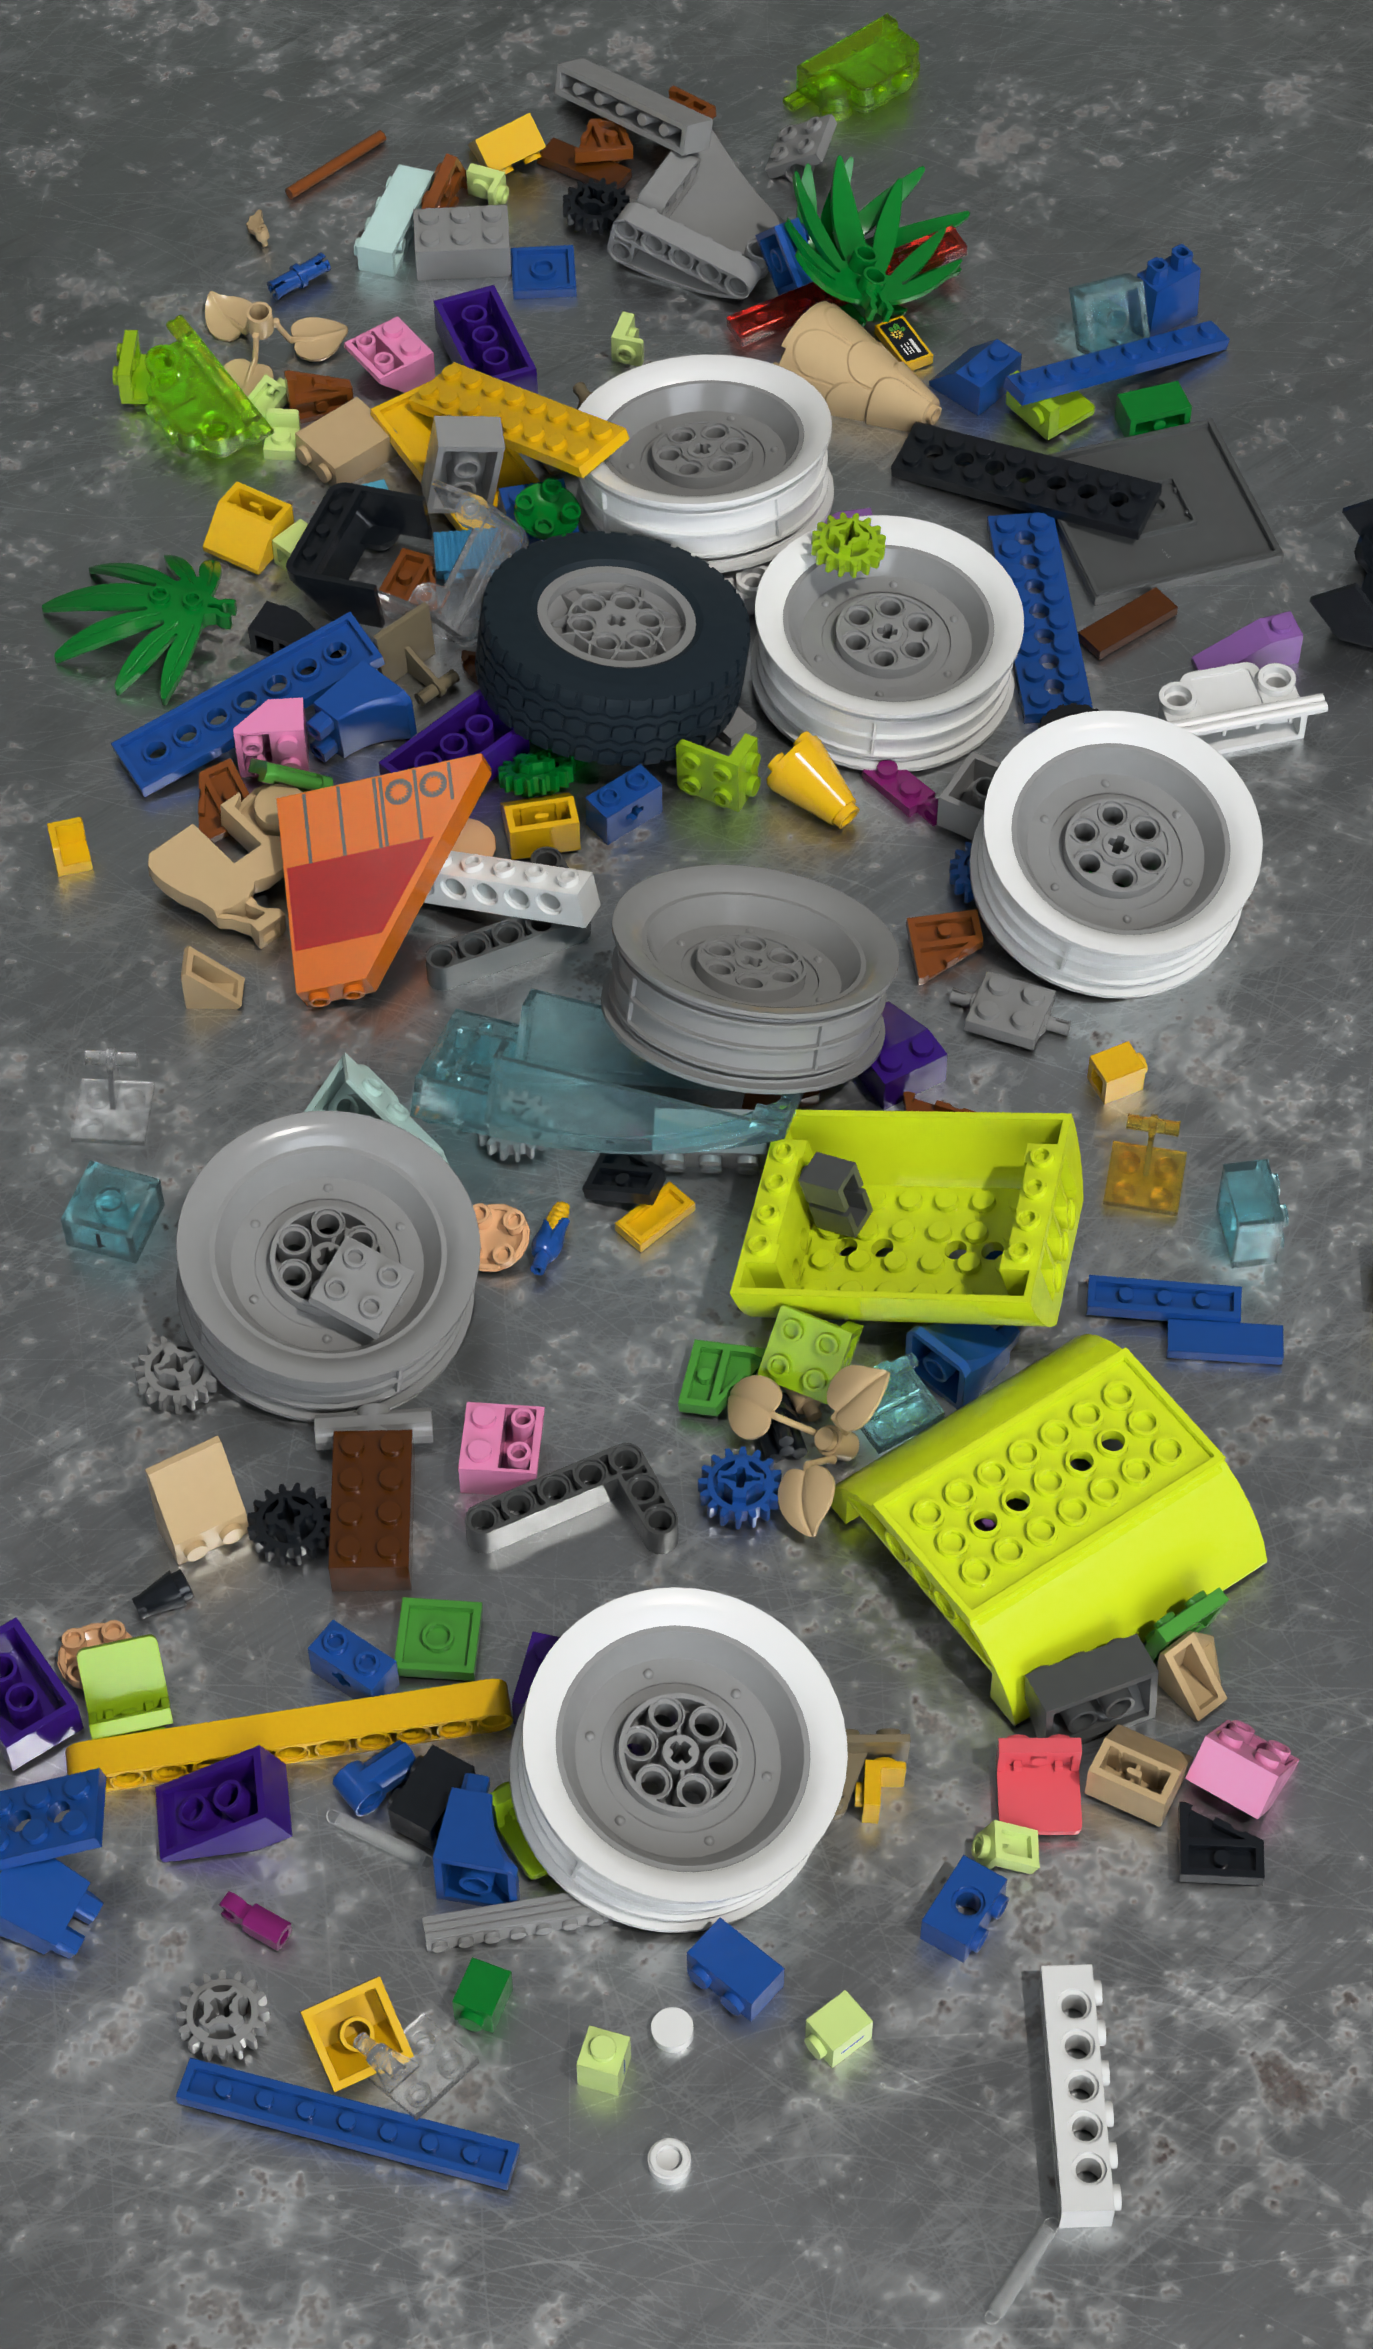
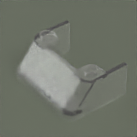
[378,479,529,647]

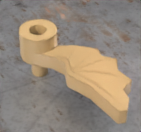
[246,210,270,247]

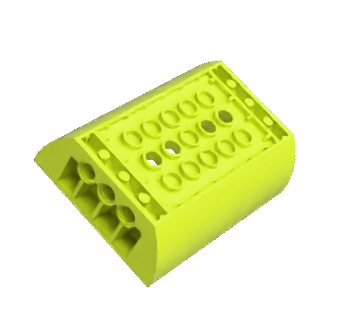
[730,1109,1084,1327]

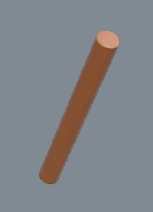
[285,130,386,200]

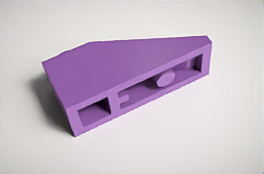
[1191,611,1303,670]

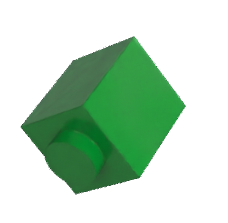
[452,1957,513,2033]

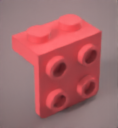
[996,1734,1082,1835]

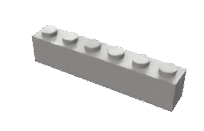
[554,58,713,156]

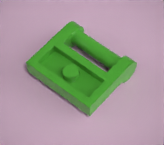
[248,758,333,792]

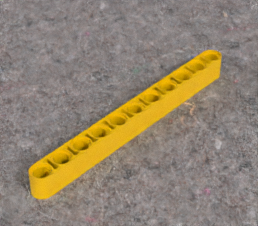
[65,1678,513,1792]

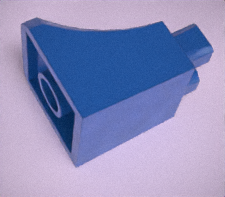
[1113,244,1201,338]
[305,660,417,762]
[904,1323,1020,1410]
[433,1773,520,1907]
[0,1858,104,1958]

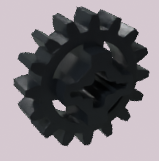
[562,178,630,235]
[247,1483,331,1566]

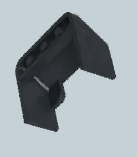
[286,482,433,628]
[1310,498,1373,648]

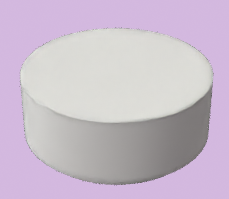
[651,2007,694,2053]
[648,2138,691,2185]

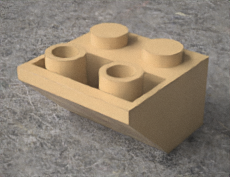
[1085,1724,1194,1827]

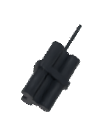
[757,1392,807,1464]

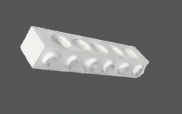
[424,851,601,928]
[1038,1964,1122,2228]

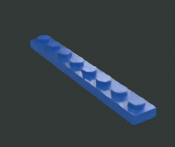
[1003,321,1230,406]
[176,2058,520,2191]

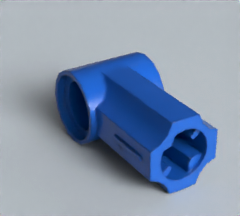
[332,1739,416,1816]

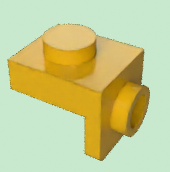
[854,1757,906,1824]

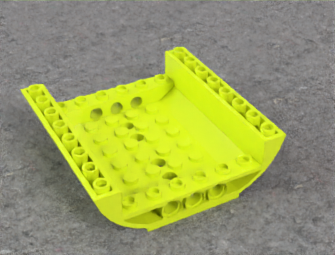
[831,1334,1267,1726]

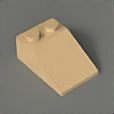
[145,1435,249,1566]

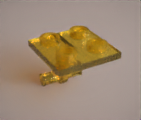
[1103,1113,1187,1216]

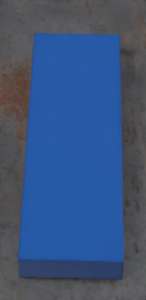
[1167,1319,1284,1365]

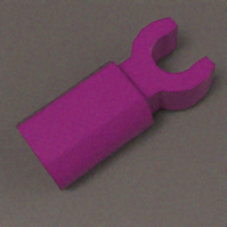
[219,1891,292,1951]

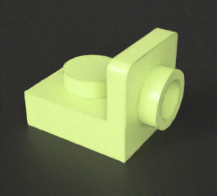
[466,163,509,205]
[611,311,644,366]
[242,374,287,424]
[263,408,301,461]
[972,1820,1040,1874]

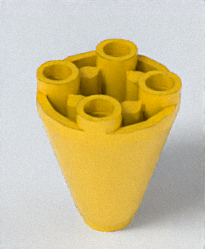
[766,731,860,829]

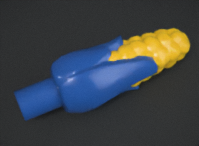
[530,1201,570,1275]

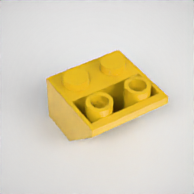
[203,481,294,575]
[500,792,581,860]

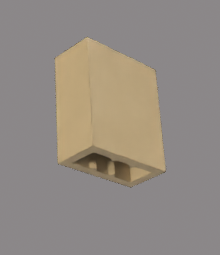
[295,397,399,486]

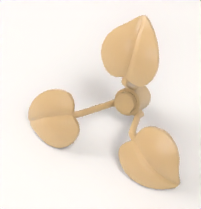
[205,291,348,404]
[728,1365,891,1538]

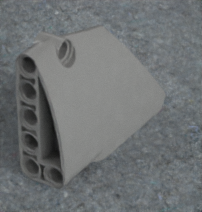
[607,130,785,299]

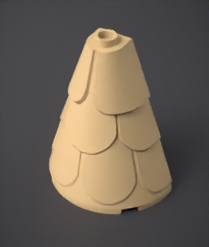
[773,301,942,432]

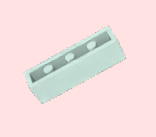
[354,164,434,277]

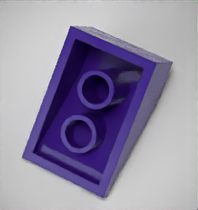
[858,1001,948,1110]
[155,1745,293,1862]

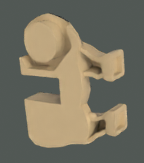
[148,784,302,949]

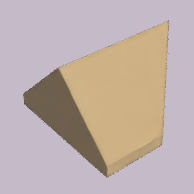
[181,946,245,1009]
[1157,1631,1228,1722]

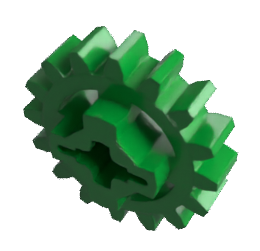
[498,750,574,798]

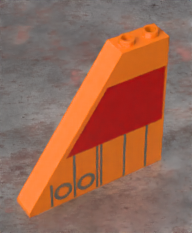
[276,753,492,1007]

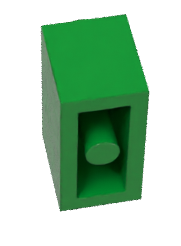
[1114,381,1192,438]

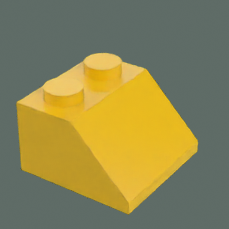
[468,113,546,175]
[299,1976,414,2093]

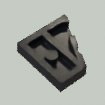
[582,1138,666,1205]
[1178,1802,1265,1886]

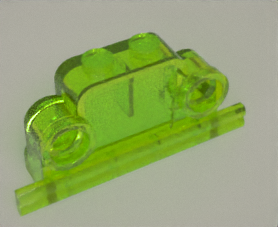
[783,13,920,122]
[145,315,274,458]

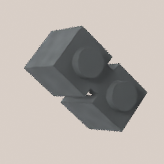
[798,1152,873,1239]

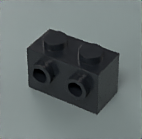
[387,1744,475,1850]

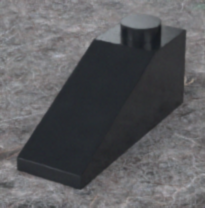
[248,601,342,672]

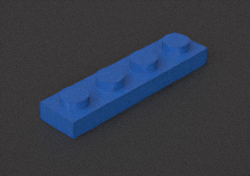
[1086,1275,1242,1323]

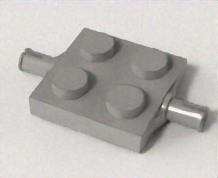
[949,971,1071,1050]

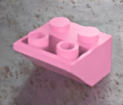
[344,316,435,393]
[233,697,309,778]
[458,1402,545,1495]
[1185,1720,1300,1819]

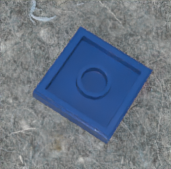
[511,245,577,300]

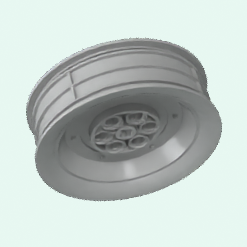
[601,865,899,1095]
[176,1111,481,1422]

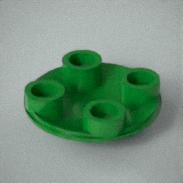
[514,478,581,540]

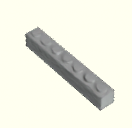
[422,1893,609,1953]

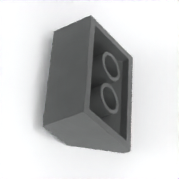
[1025,1634,1159,1745]

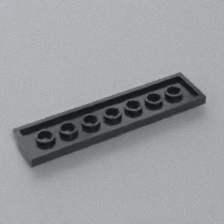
[891,422,1162,540]

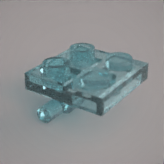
[860,1352,945,1454]

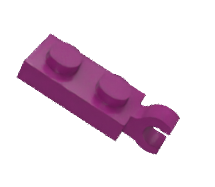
[862,760,938,827]

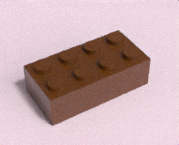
[328,1430,415,1592]

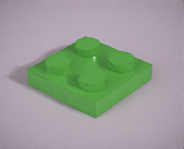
[1144,1587,1229,1663]
[394,1597,483,1681]

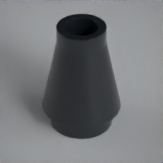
[132,1569,195,1619]

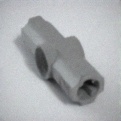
[314,1403,434,1450]

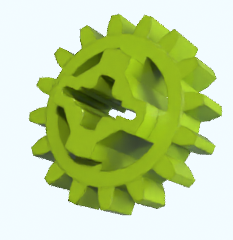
[811,512,886,578]

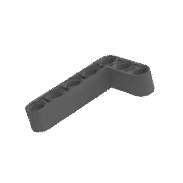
[425,846,591,991]
[465,1443,679,1554]

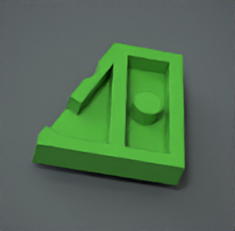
[678,1339,766,1416]

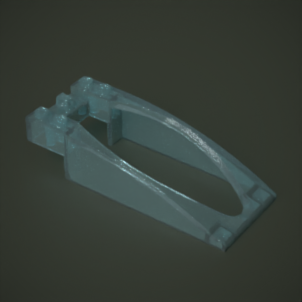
[410,988,804,1154]

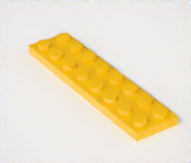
[408,362,630,478]

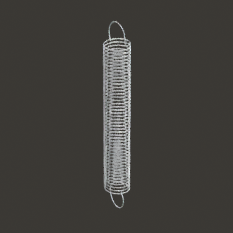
[326,1810,433,1869]
[984,2217,1060,2325]

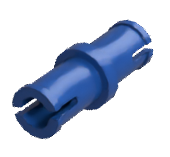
[267,252,331,300]

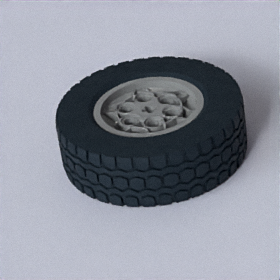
[475,531,750,766]

